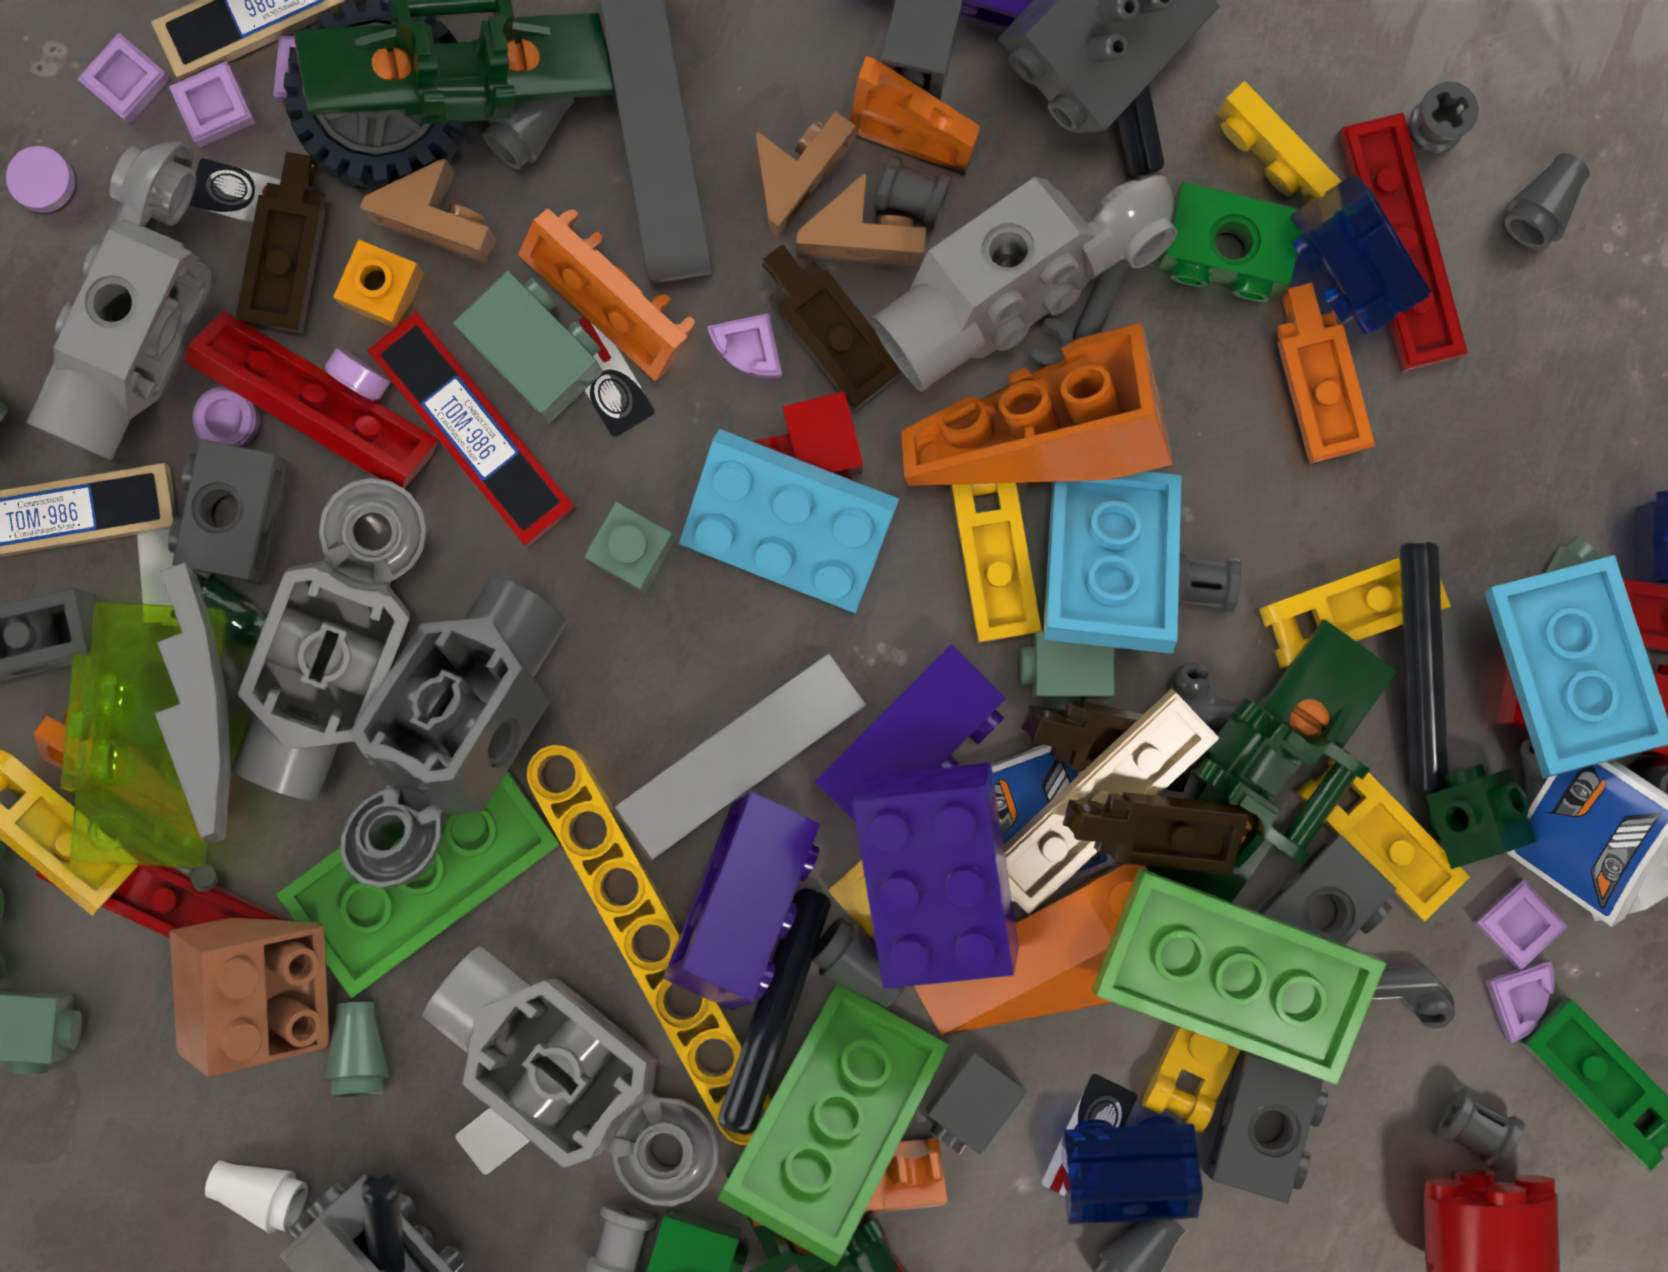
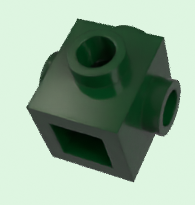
[1425,763,1537,869]

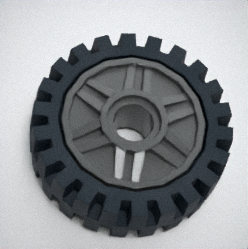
[283,0,475,192]

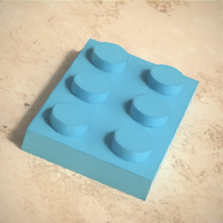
[679,429,899,613]
[1043,471,1182,654]
[1484,555,1668,779]

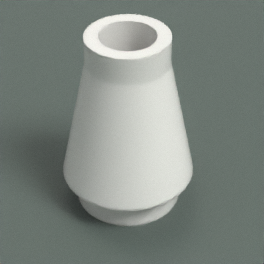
[205,1160,308,1234]

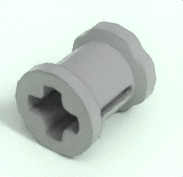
[585,1204,658,1272]

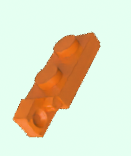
[1276,283,1375,464]

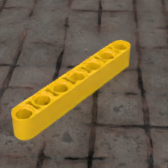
[527,745,774,1145]

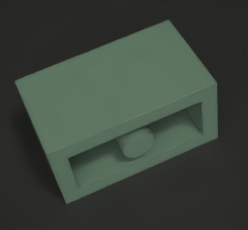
[453,271,603,424]

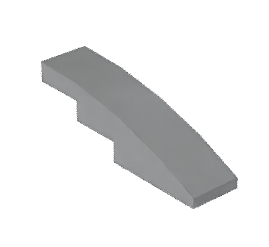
[155,562,231,843]
[612,654,866,862]

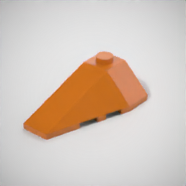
[901,322,1173,486]
[914,863,1148,1035]

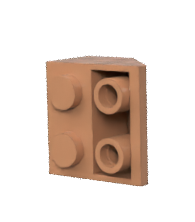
[170,918,329,1077]

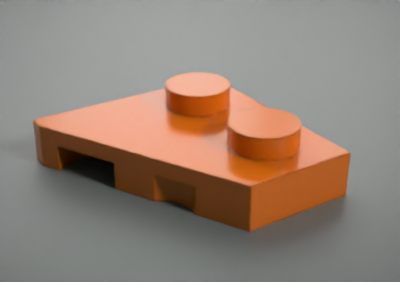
[850,56,981,175]

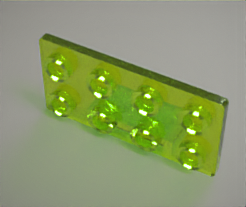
[60,602,227,868]

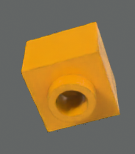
[333,239,425,328]

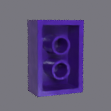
[852,762,1019,989]

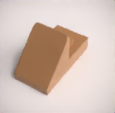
[756,110,856,240]
[360,159,497,263]
[797,174,926,266]

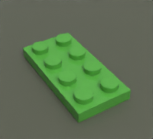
[276,770,561,998]
[1091,868,1386,1085]
[718,983,949,1266]

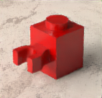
[752,391,863,481]

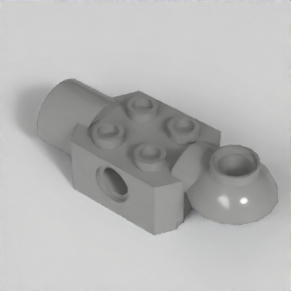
[26,141,211,461]
[871,175,1178,392]
[231,478,427,801]
[422,946,719,1206]

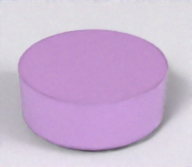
[6,146,75,213]
[325,347,391,401]
[193,386,261,448]

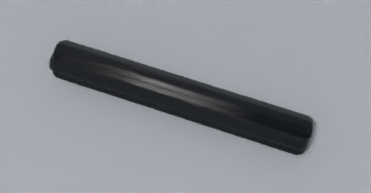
[1399,540,1448,793]
[718,888,831,1135]

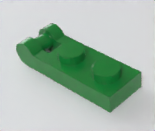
[1520,997,1668,1173]

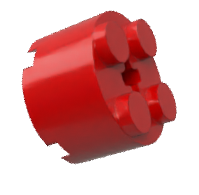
[1423,1169,1560,1272]

